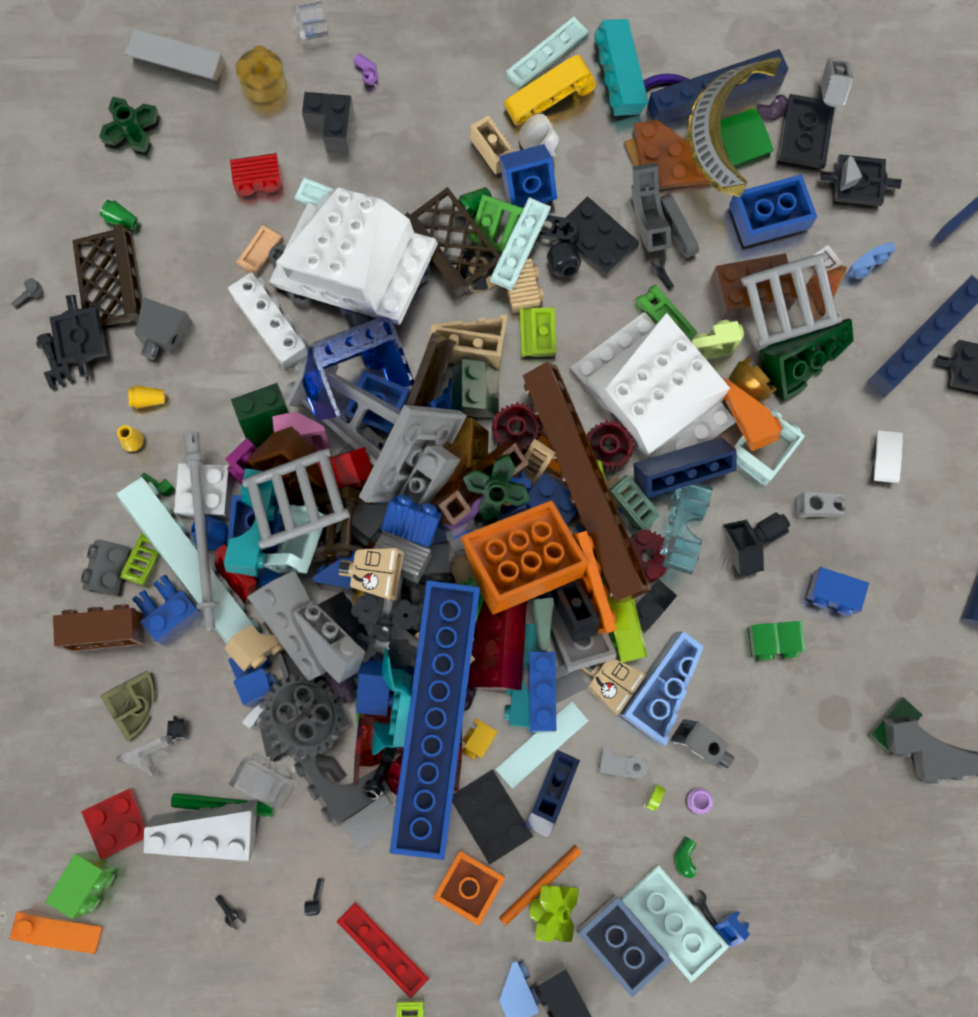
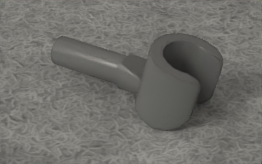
[11,278,41,308]

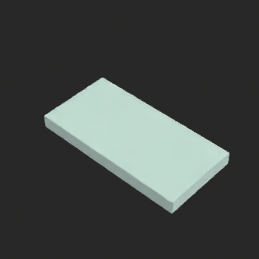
[620,864,730,983]

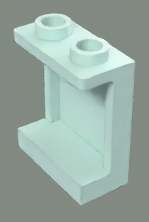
[264,504,326,574]

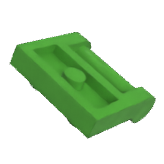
[469,194,524,253]

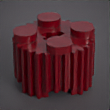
[491,402,541,455]
[586,420,634,475]
[629,530,673,583]

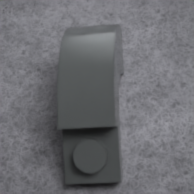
[631,163,671,252]

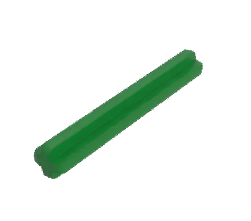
[171,793,274,817]

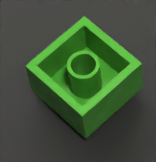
[45,851,116,919]

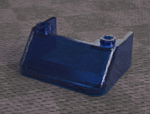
[302,317,415,421]

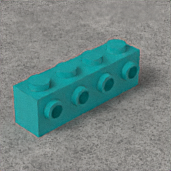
[594,19,648,116]

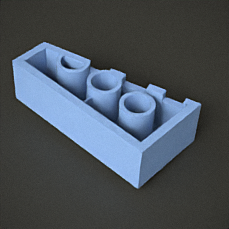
[619,631,704,746]

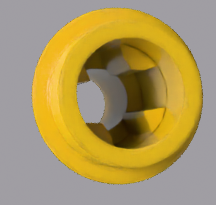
[128,385,165,409]
[117,425,144,451]

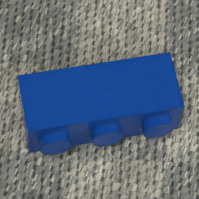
[528,652,557,732]

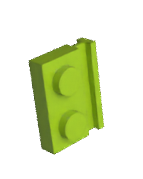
[520,307,557,357]

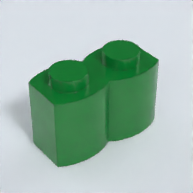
[749,621,806,661]

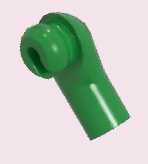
[675,837,697,878]

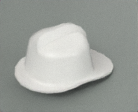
[518,114,559,157]

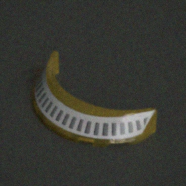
[688,57,781,197]

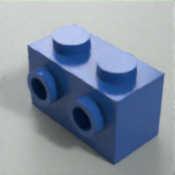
[806,567,869,616]

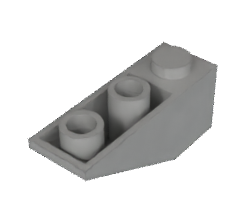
[399,446,460,505]
[293,601,365,683]

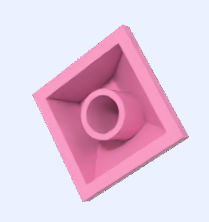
[272,412,330,451]

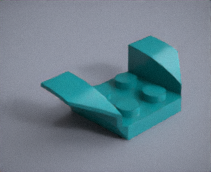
[371,648,413,755]

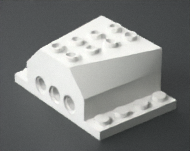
[269,187,438,325]
[570,312,736,460]

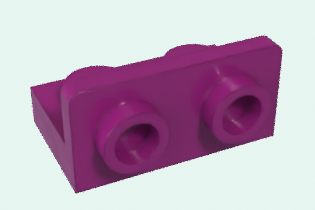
[225,438,256,485]

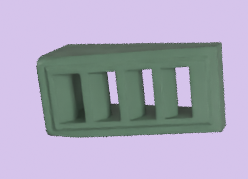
[609,475,660,530]
[532,598,554,652]

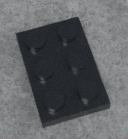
[778,94,835,169]
[556,196,639,277]
[452,769,534,865]

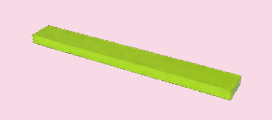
[596,460,648,663]

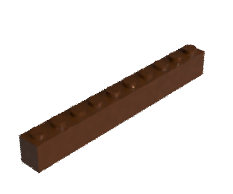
[522,361,651,603]

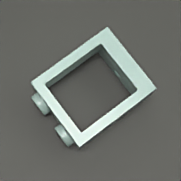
[734,407,805,486]

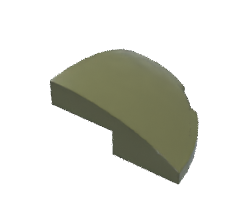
[100,671,154,741]

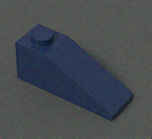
[524,750,580,837]

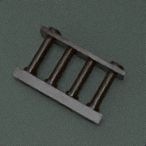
[289,486,367,563]

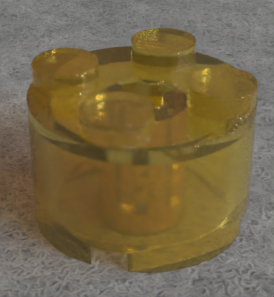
[235,46,286,104]

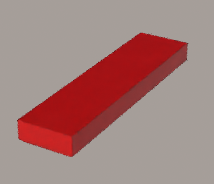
[336,901,429,999]

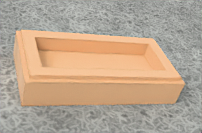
[236,224,283,277]

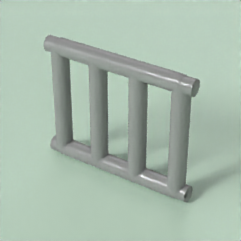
[741,253,842,348]
[242,448,350,549]

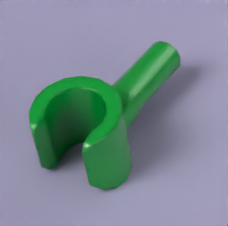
[141,473,174,496]

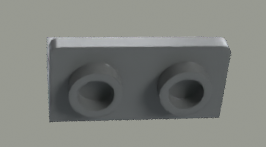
[81,539,130,596]

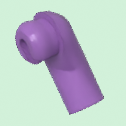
[353,53,378,85]

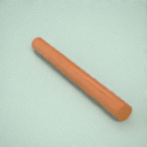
[499,845,582,926]

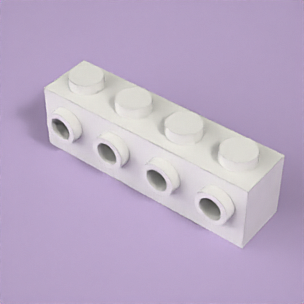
[228,272,309,370]

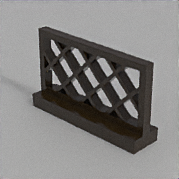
[404,187,501,298]
[72,223,142,327]
[405,332,457,407]

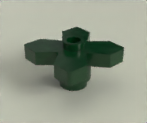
[99,97,159,152]
[463,454,530,521]

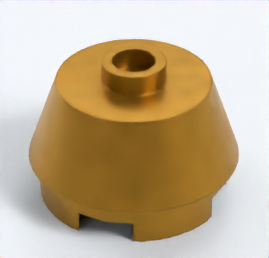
[728,356,777,402]

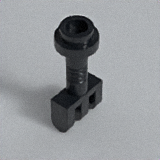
[36,333,74,389]
[363,747,397,800]

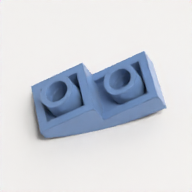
[846,241,896,279]

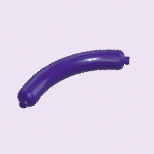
[643,73,689,90]

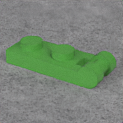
[635,285,697,340]

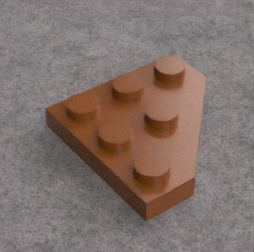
[633,120,714,190]

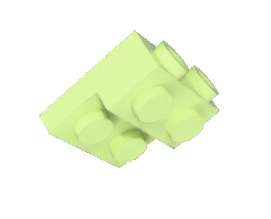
[691,320,744,360]

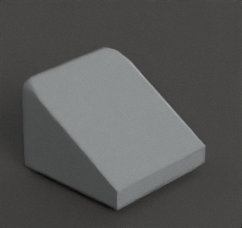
[840,156,862,191]

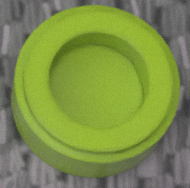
[645,784,665,811]

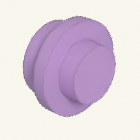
[687,788,713,814]

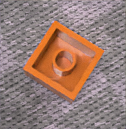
[433,850,505,926]

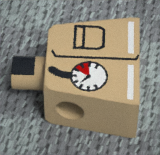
[339,548,404,601]
[582,659,646,716]

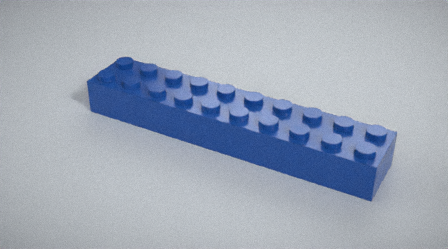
[389,580,480,860]

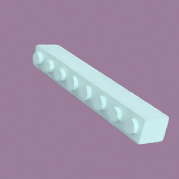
[117,477,261,644]

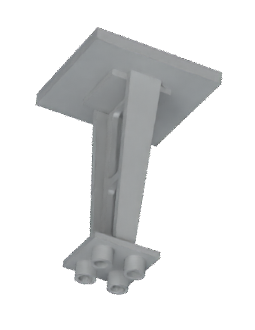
[285,360,467,502]

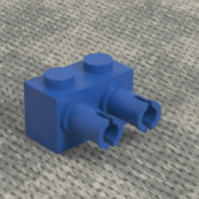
[132,575,203,644]

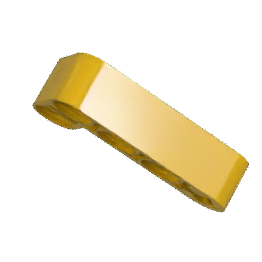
[503,55,597,126]

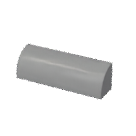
[125,28,226,81]

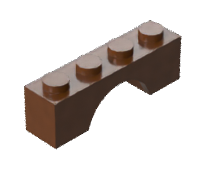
[429,442,529,526]

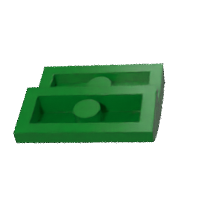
[712,108,774,167]

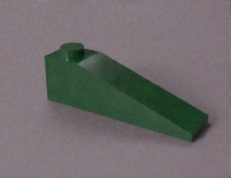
[759,318,854,401]

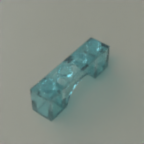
[660,483,713,575]

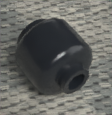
[547,242,581,278]

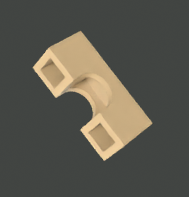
[224,621,284,672]

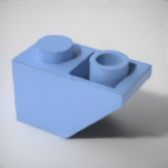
[499,958,540,1017]

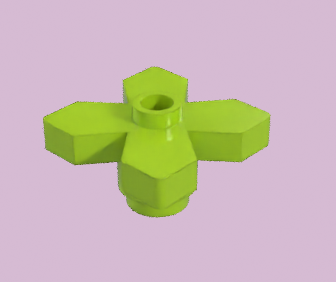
[529,884,579,942]

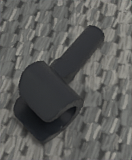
[651,256,674,290]
[304,878,324,916]
[690,890,717,926]
[215,895,245,931]

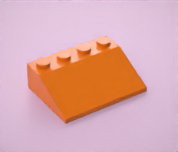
[461,500,589,615]

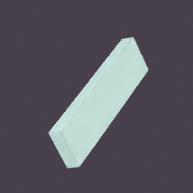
[506,16,589,90]
[490,197,551,291]
[495,702,589,789]

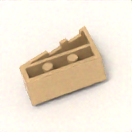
[428,314,508,370]

